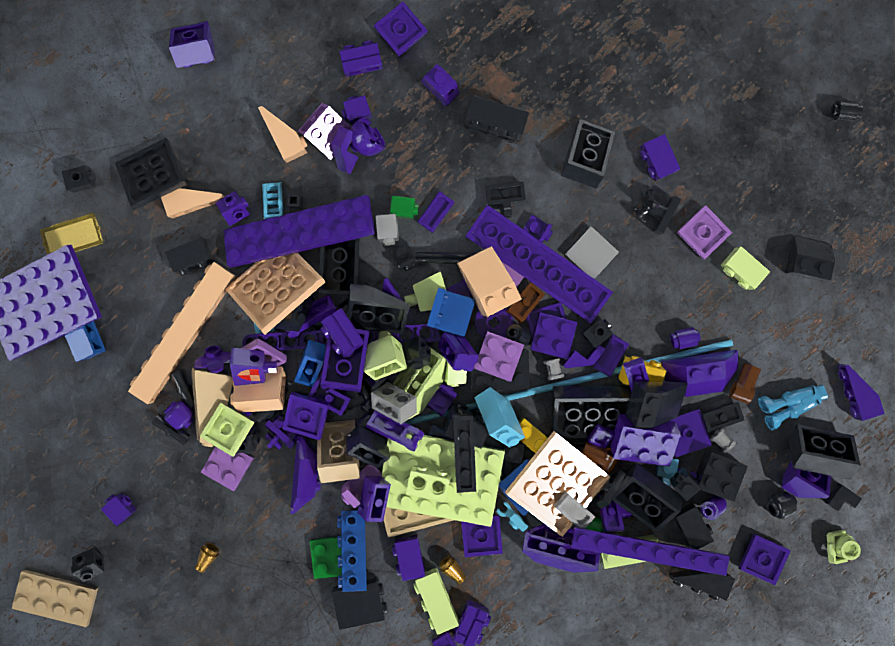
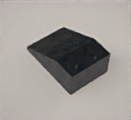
[561,119,615,189]
[346,284,410,334]
[625,381,688,428]

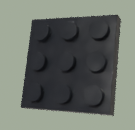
[115,138,187,210]

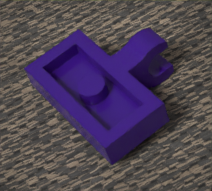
[597,493,632,533]

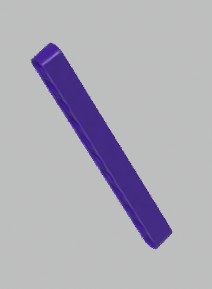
[242,324,453,350]

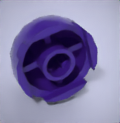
[349,117,386,156]

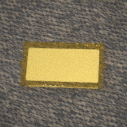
[39,213,103,255]

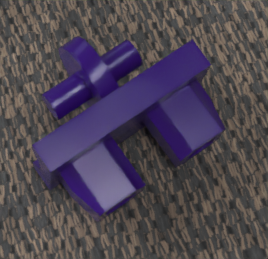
[265,415,299,449]

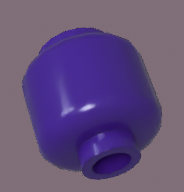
[163,401,193,430]

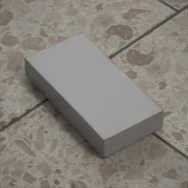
[553,491,595,528]

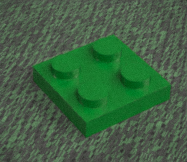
[310,536,342,579]

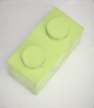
[721,247,770,290]

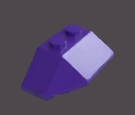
[661,350,738,397]
[290,434,322,514]
[522,523,601,573]

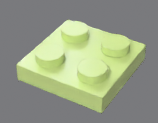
[200,403,254,457]

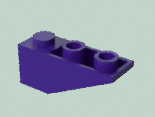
[838,364,885,421]

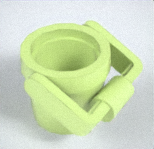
[827,530,861,564]

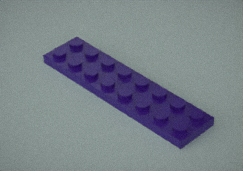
[223,195,375,268]
[465,205,613,323]

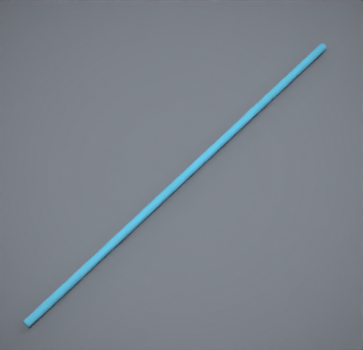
[405,339,733,425]

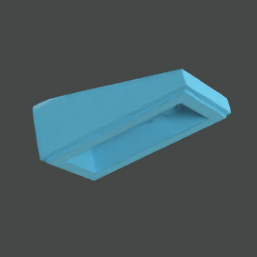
[262,182,284,220]

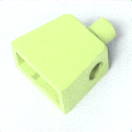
[404,272,446,312]
[364,331,407,380]

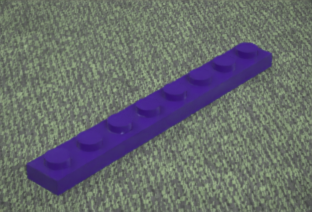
[571,527,730,576]

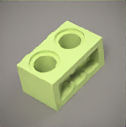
[406,465,451,503]

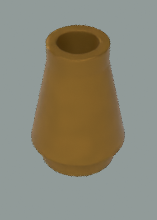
[195,542,219,573]
[439,556,466,584]

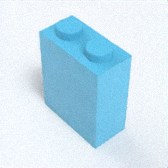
[474,387,525,447]

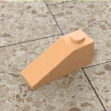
[258,106,308,163]
[161,188,225,218]

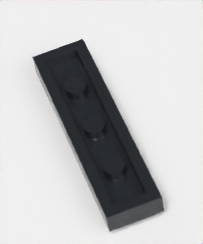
[453,413,477,493]

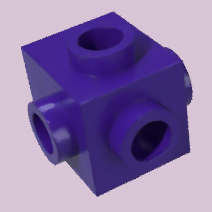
[215,191,250,226]

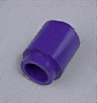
[670,327,701,349]
[701,495,727,520]

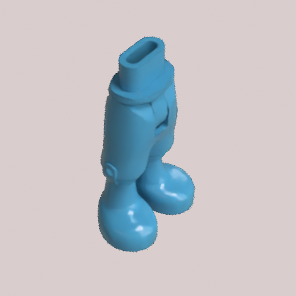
[758,384,828,431]

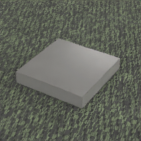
[565,227,619,279]

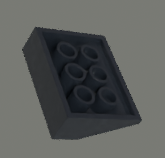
[552,386,632,447]

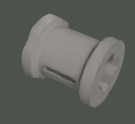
[543,358,564,380]
[710,428,736,453]

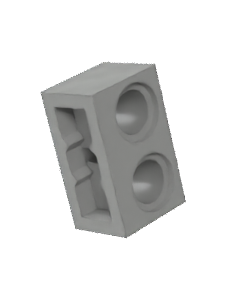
[376,214,399,245]
[371,382,417,424]

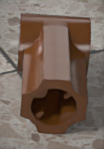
[729,363,761,404]
[580,441,619,474]

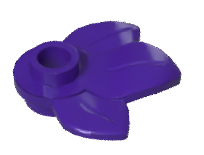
[194,345,231,373]

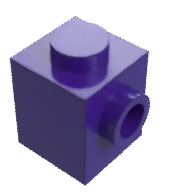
[341,96,372,125]
[101,493,137,526]

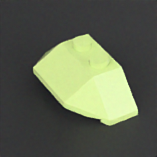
[393,348,446,421]

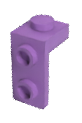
[341,464,382,508]

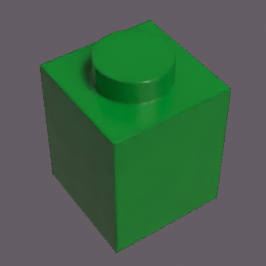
[390,196,419,220]

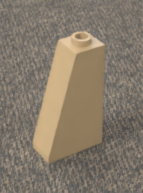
[192,368,233,447]

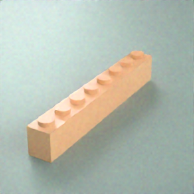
[128,262,237,404]

